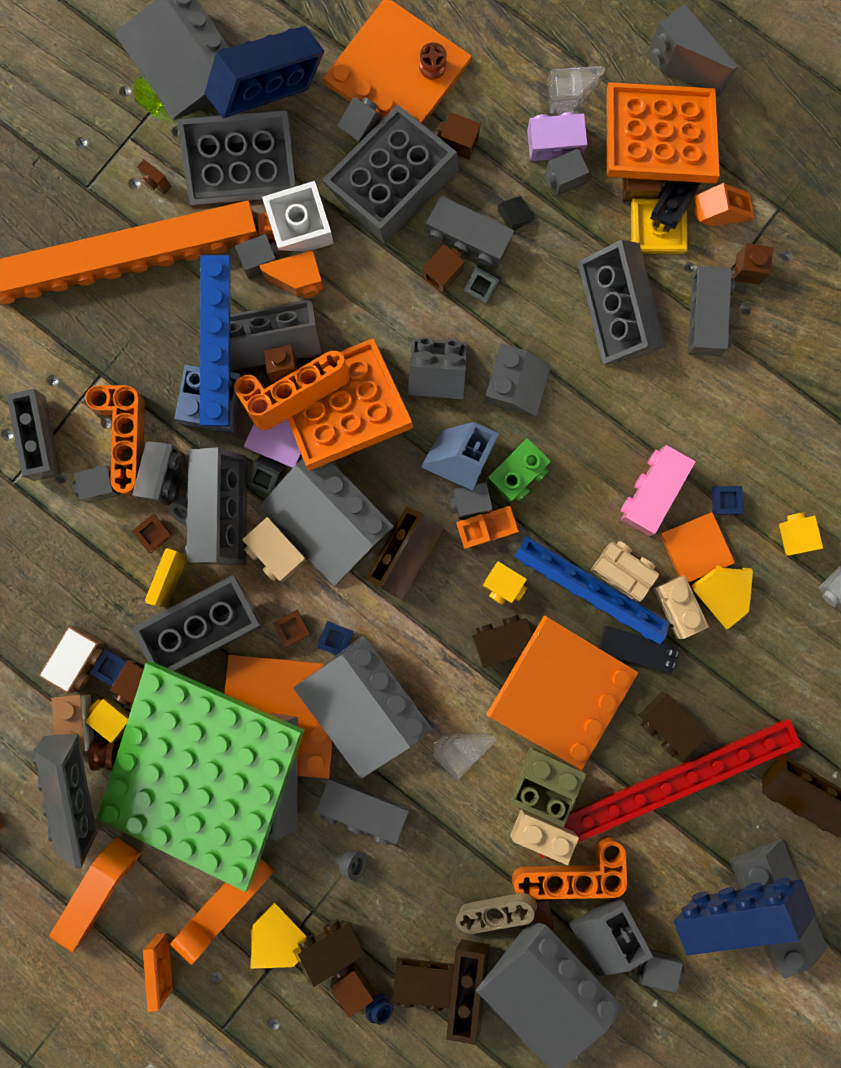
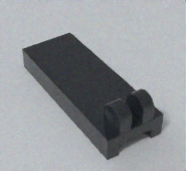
[650,181,701,233]
[599,626,679,674]

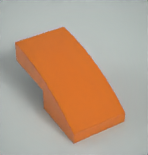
[456,506,520,549]

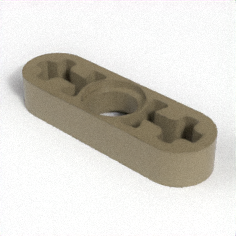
[456,893,537,934]

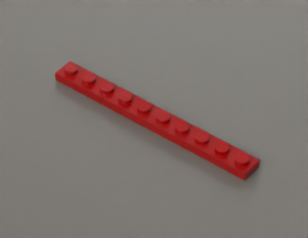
[539,719,802,858]

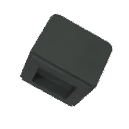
[497,196,534,231]
[463,264,503,304]
[246,455,285,495]

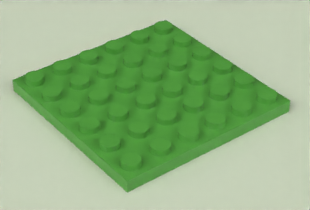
[97,661,305,892]

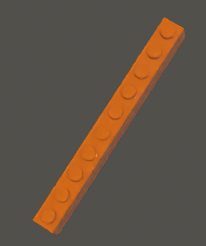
[0,200,259,304]

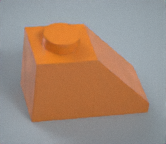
[694,183,755,226]
[260,250,324,298]

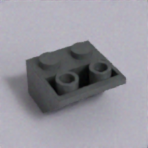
[408,337,467,399]
[132,442,186,506]
[569,897,653,977]

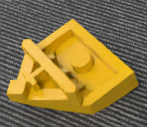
[691,565,753,630]
[250,903,307,969]

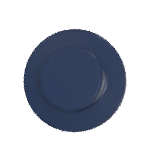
[365,994,393,1025]

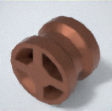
[419,42,447,79]
[88,742,119,771]

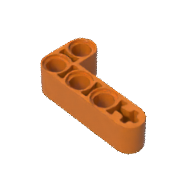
[234,351,350,430]
[85,385,145,497]
[512,836,627,899]
[49,837,141,953]
[170,858,274,965]

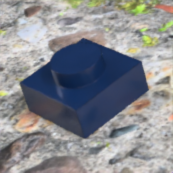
[712,486,743,515]
[317,620,354,655]
[90,649,127,686]

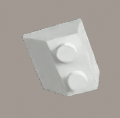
[262,181,334,252]

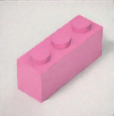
[621,445,696,536]

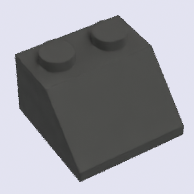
[484,343,551,418]

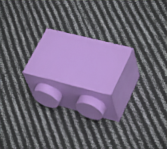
[527,112,587,161]

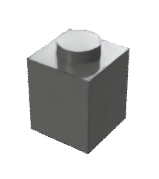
[337,96,383,142]
[544,149,590,196]
[235,234,280,279]
[72,465,120,503]
[449,482,492,519]
[637,949,685,993]

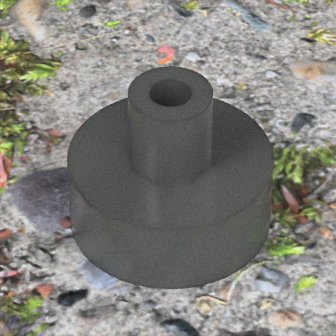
[169,496,188,525]
[336,849,367,881]

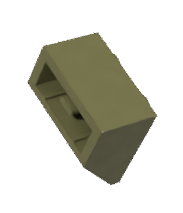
[510,747,586,828]

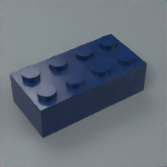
[204,26,325,119]
[673,878,815,955]

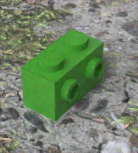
[486,438,551,504]

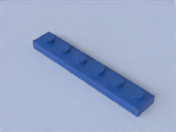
[200,255,231,427]
[514,536,670,644]

